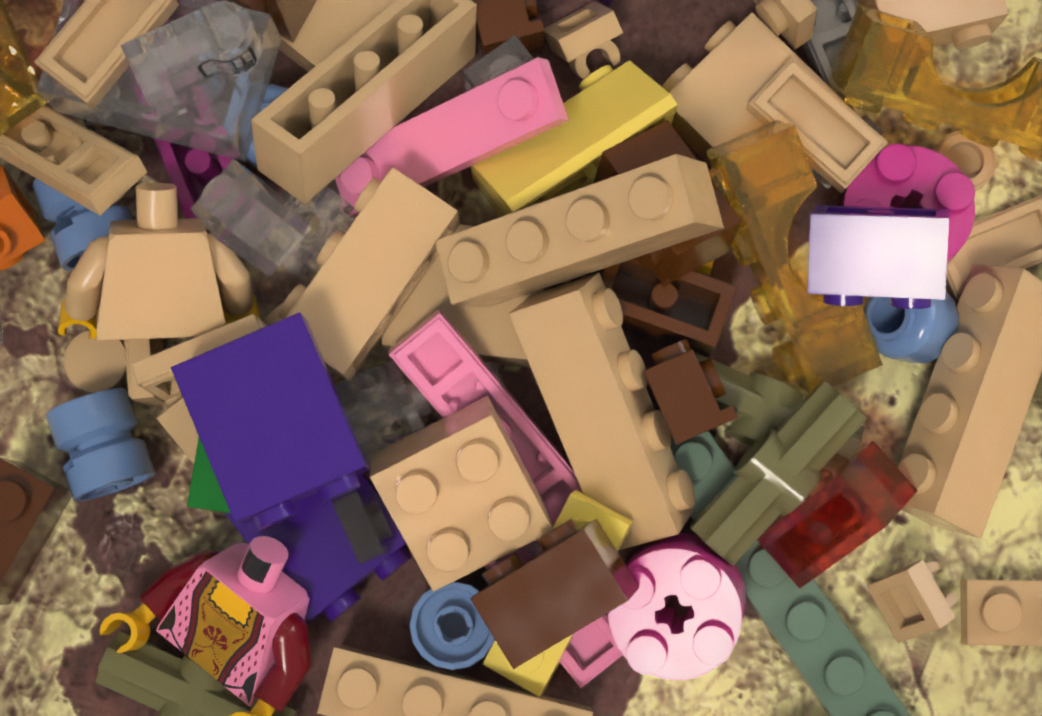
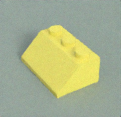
[471,60,678,217]

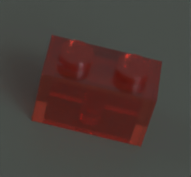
[757,441,918,589]

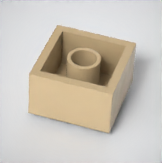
[370,395,553,592]

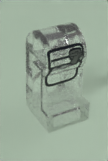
[120,1,263,123]

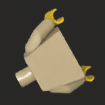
[58,183,261,341]

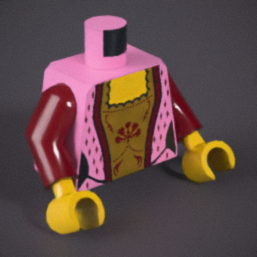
[100,536,312,716]

